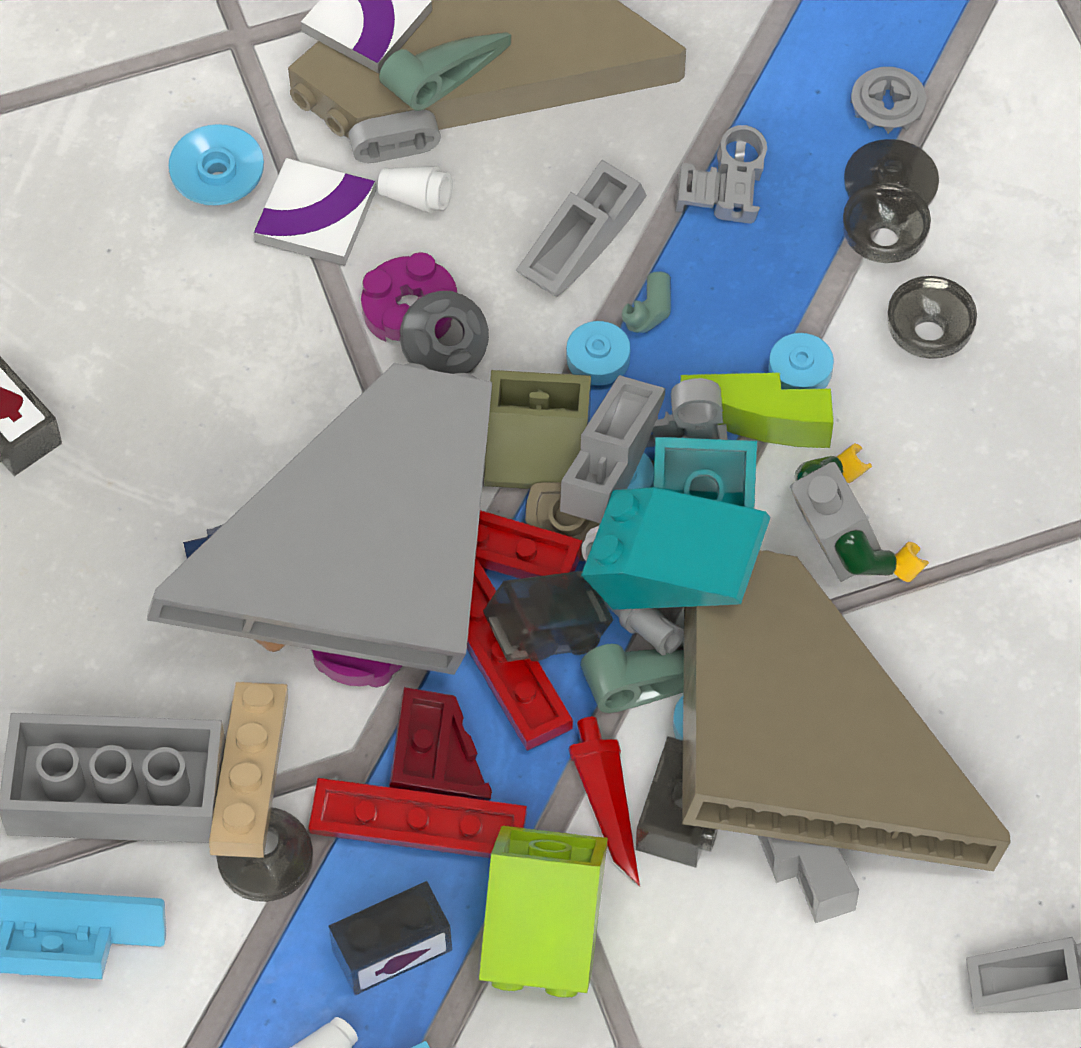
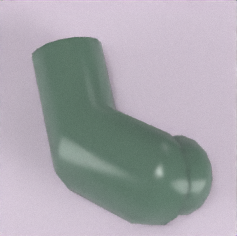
[621,272,671,333]

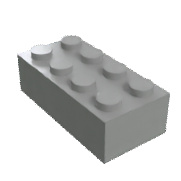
[0,713,226,843]

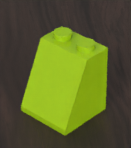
[479,826,608,998]

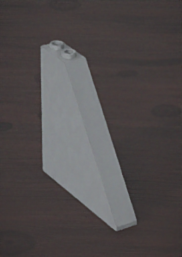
[147,363,492,675]

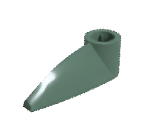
[379,32,511,111]
[580,644,684,713]

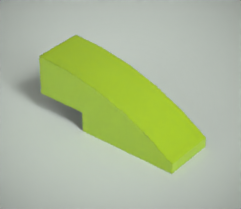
[680,373,834,448]

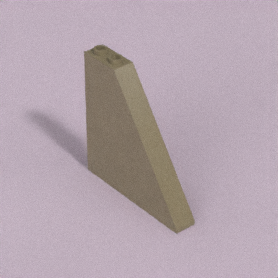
[288,0,686,138]
[682,550,1011,872]

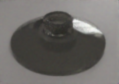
[844,139,939,220]

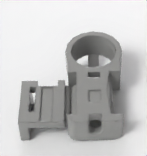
[675,125,767,223]
[646,378,728,447]

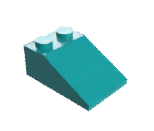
[653,437,757,509]
[581,487,771,610]

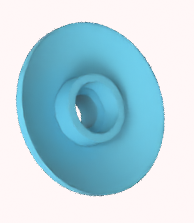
[168,124,264,205]

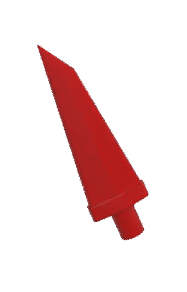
[568,716,640,886]

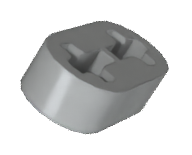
[348,109,441,164]

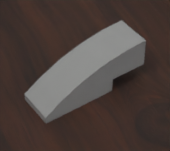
[516,160,647,297]
[560,375,665,523]
[757,835,859,923]
[966,937,1081,1013]

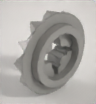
[851,67,927,134]

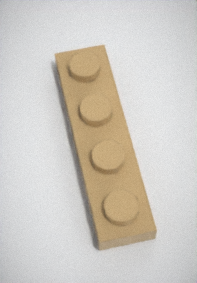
[209,682,288,858]

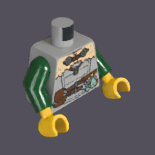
[790,443,929,582]

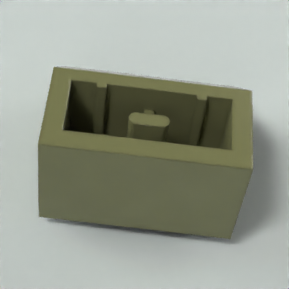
[484,370,591,489]

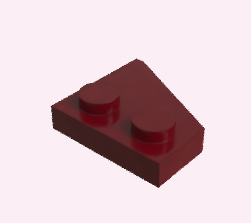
[389,687,492,801]

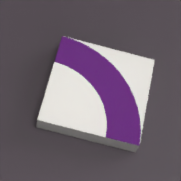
[301,0,432,73]
[254,158,376,266]

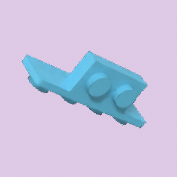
[0,889,166,979]

